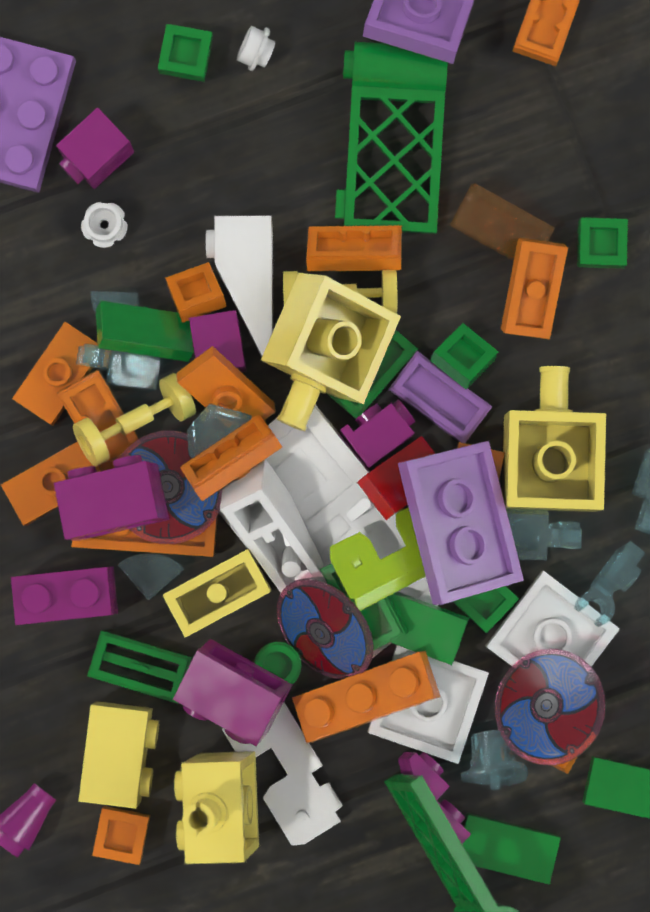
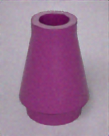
[0,783,56,858]

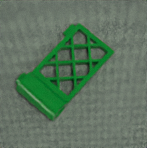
[335,42,448,234]
[384,774,519,912]

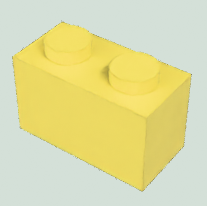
[163,549,272,637]
[78,701,159,809]

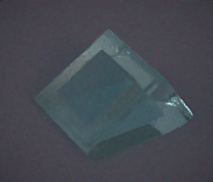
[187,404,252,458]

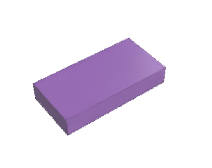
[389,351,492,443]

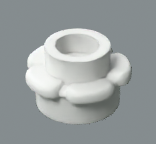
[237,26,275,71]
[81,202,128,248]

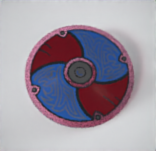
[120,431,223,544]
[277,579,374,679]
[495,649,605,765]

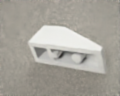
[206,216,273,363]
[220,459,332,598]

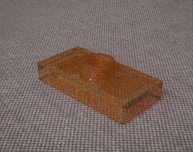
[450,183,555,261]

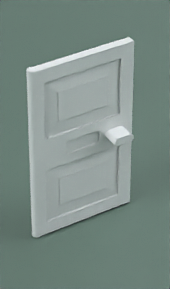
[215,404,438,676]

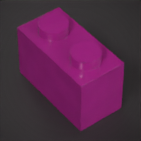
[54,455,169,541]
[11,567,118,625]
[173,639,292,747]

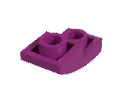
[398,752,471,844]

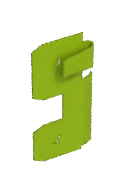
[330,507,426,612]

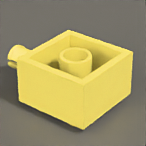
[261,273,401,432]
[502,366,606,512]
[174,751,259,864]

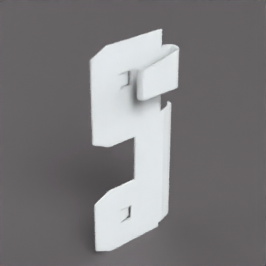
[222,702,343,845]

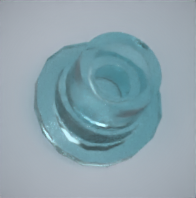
[461,730,528,790]

